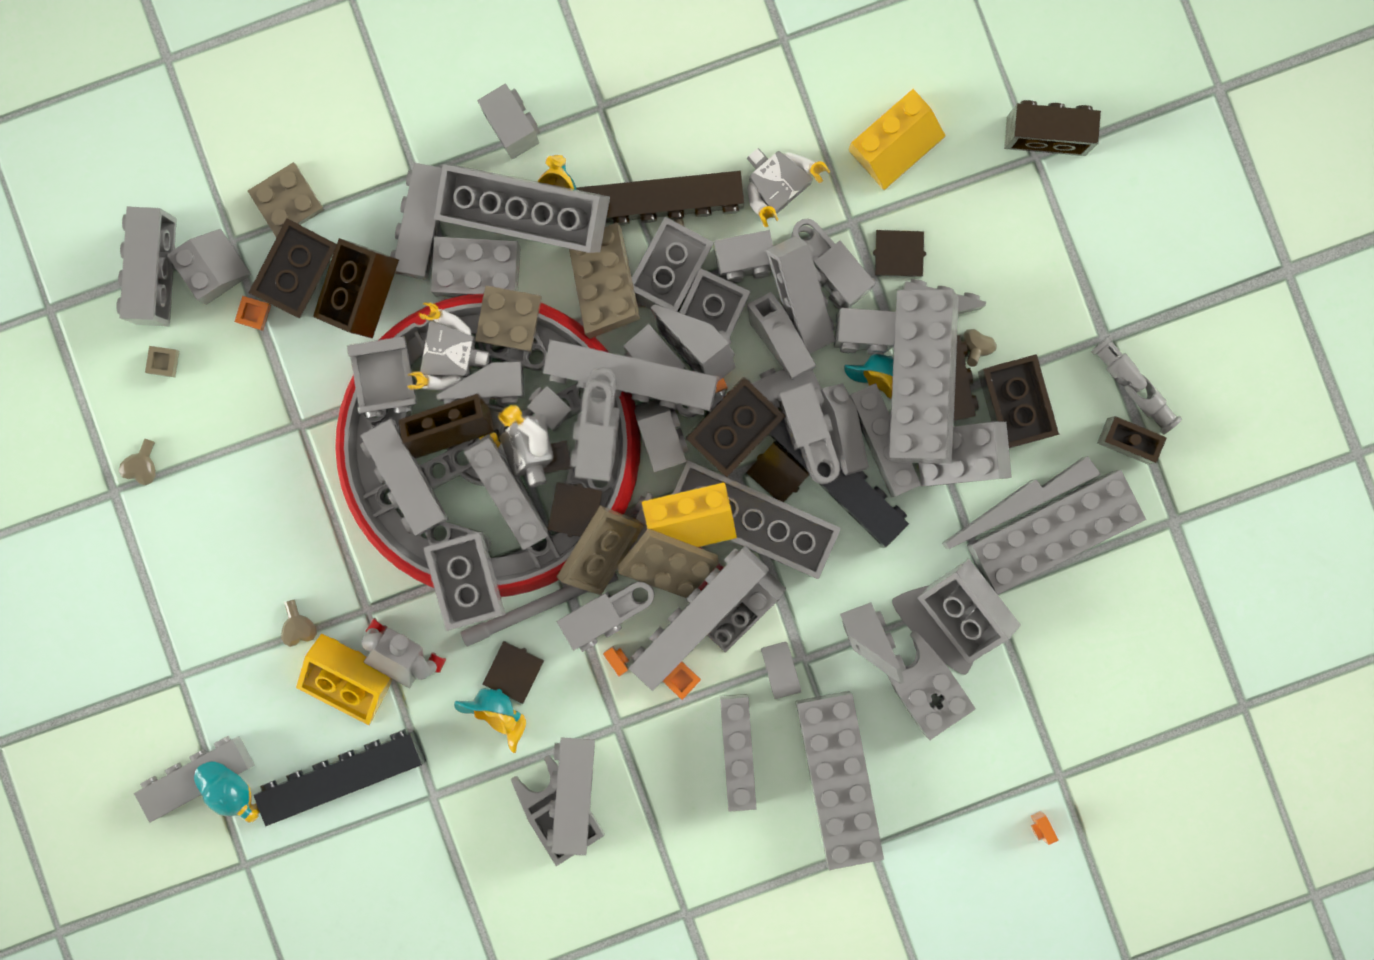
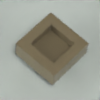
[145,346,179,378]

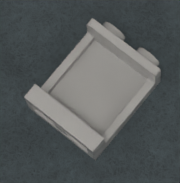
[347,336,417,418]

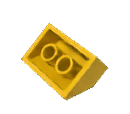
[848,88,946,190]
[642,482,737,547]
[296,633,392,725]

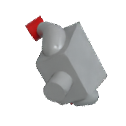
[362,618,446,689]

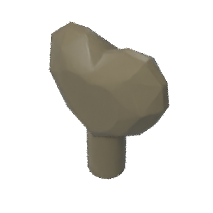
[963,329,997,367]
[119,438,156,486]
[281,599,317,647]

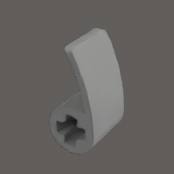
[761,642,801,700]

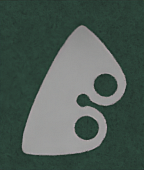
[892,585,974,674]

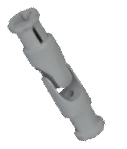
[1091,336,1182,435]

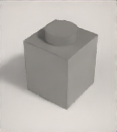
[527,386,574,431]

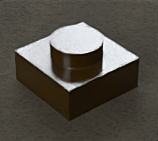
[543,440,573,474]

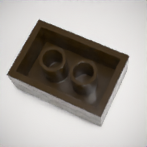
[1004,100,1101,156]
[248,218,337,319]
[313,238,399,339]
[978,354,1059,448]
[685,377,785,478]

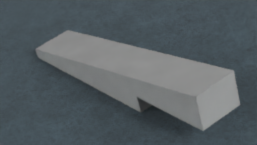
[942,456,1101,549]

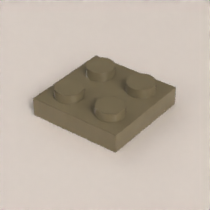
[248,162,325,237]
[475,285,542,352]

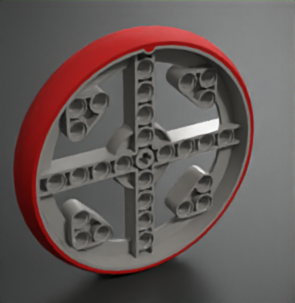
[335,293,641,597]

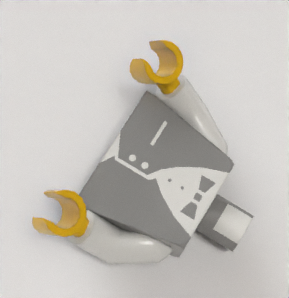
[747,148,830,227]
[407,302,490,390]
[479,406,553,487]

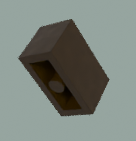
[1097,416,1167,465]

